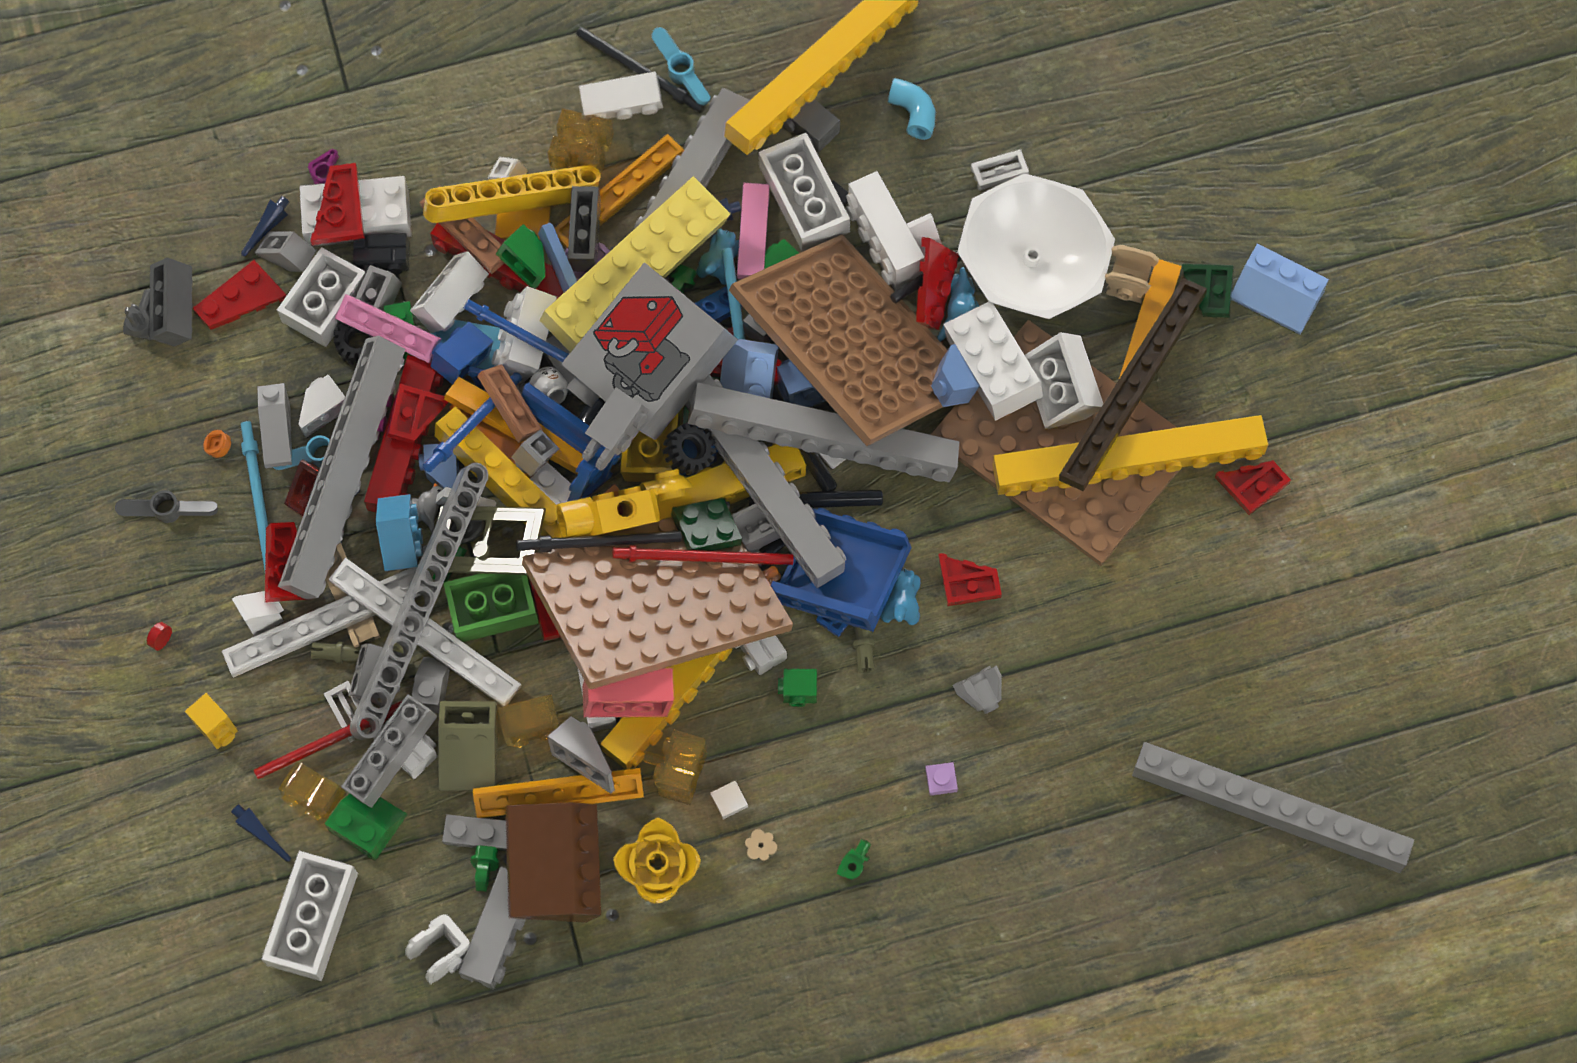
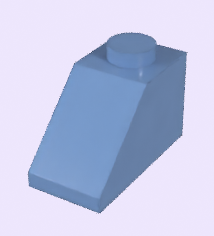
[931,344,980,407]
[419,444,459,489]

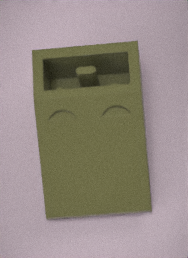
[438,701,499,791]

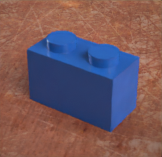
[430,322,493,384]

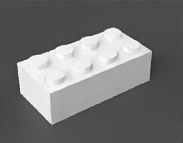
[759,133,850,252]
[846,171,925,291]
[300,176,412,246]
[944,302,1043,421]
[262,851,358,981]

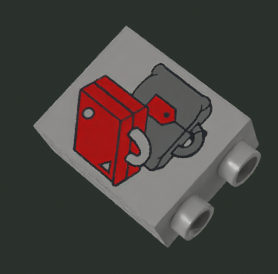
[561,262,738,440]

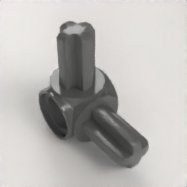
[123,289,152,340]

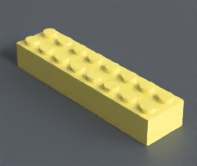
[539,176,730,352]

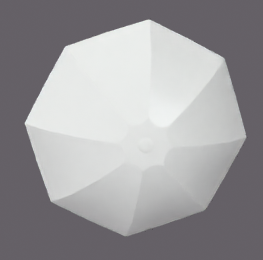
[958,173,1115,319]

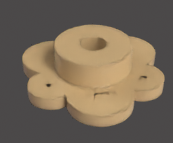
[745,829,777,861]

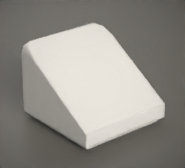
[488,157,527,180]

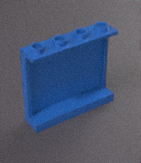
[771,508,912,632]

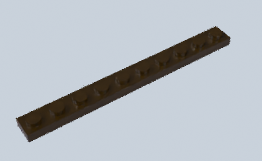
[1059,278,1207,491]

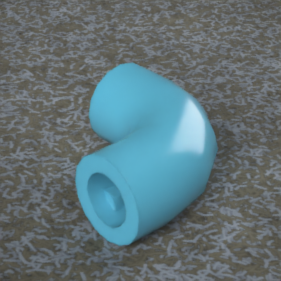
[888,78,936,140]

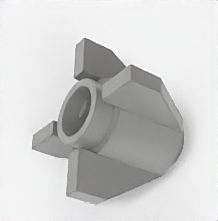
[953,666,1002,714]

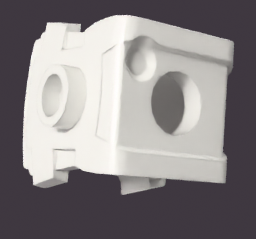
[405,915,469,984]

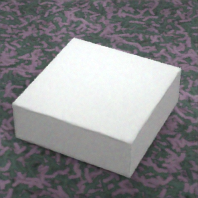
[710,781,748,819]

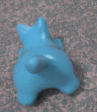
[696,229,739,285]
[937,267,979,341]
[880,568,921,625]

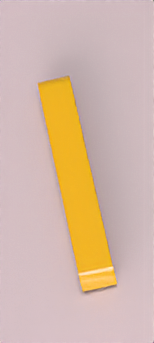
[423,166,601,223]

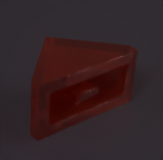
[284,459,319,516]

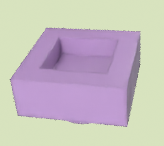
[925,762,958,796]

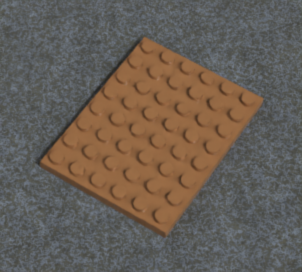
[729,234,947,446]
[931,320,1179,566]
[522,517,793,690]

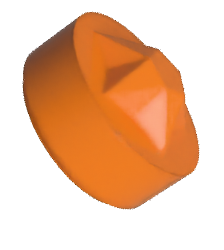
[203,430,231,458]

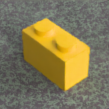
[185,693,238,749]

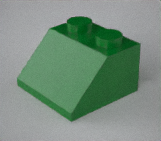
[325,793,407,861]

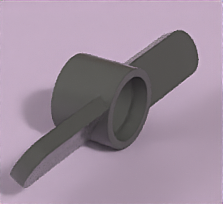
[115,490,218,523]

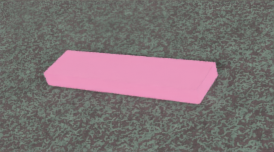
[737,183,769,279]
[335,294,442,363]

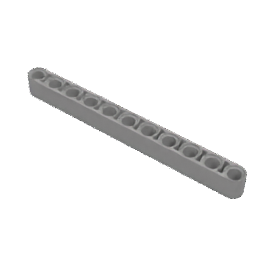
[350,463,488,740]

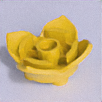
[613,818,701,904]

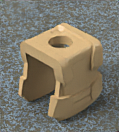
[1105,245,1159,303]

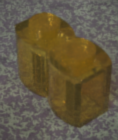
[278,761,346,821]

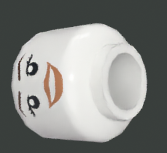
[529,367,569,404]

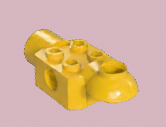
[556,469,693,537]

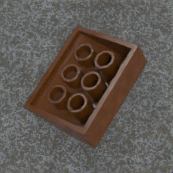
[506,802,601,923]

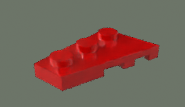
[192,260,287,330]

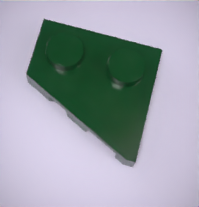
[1182,264,1234,318]

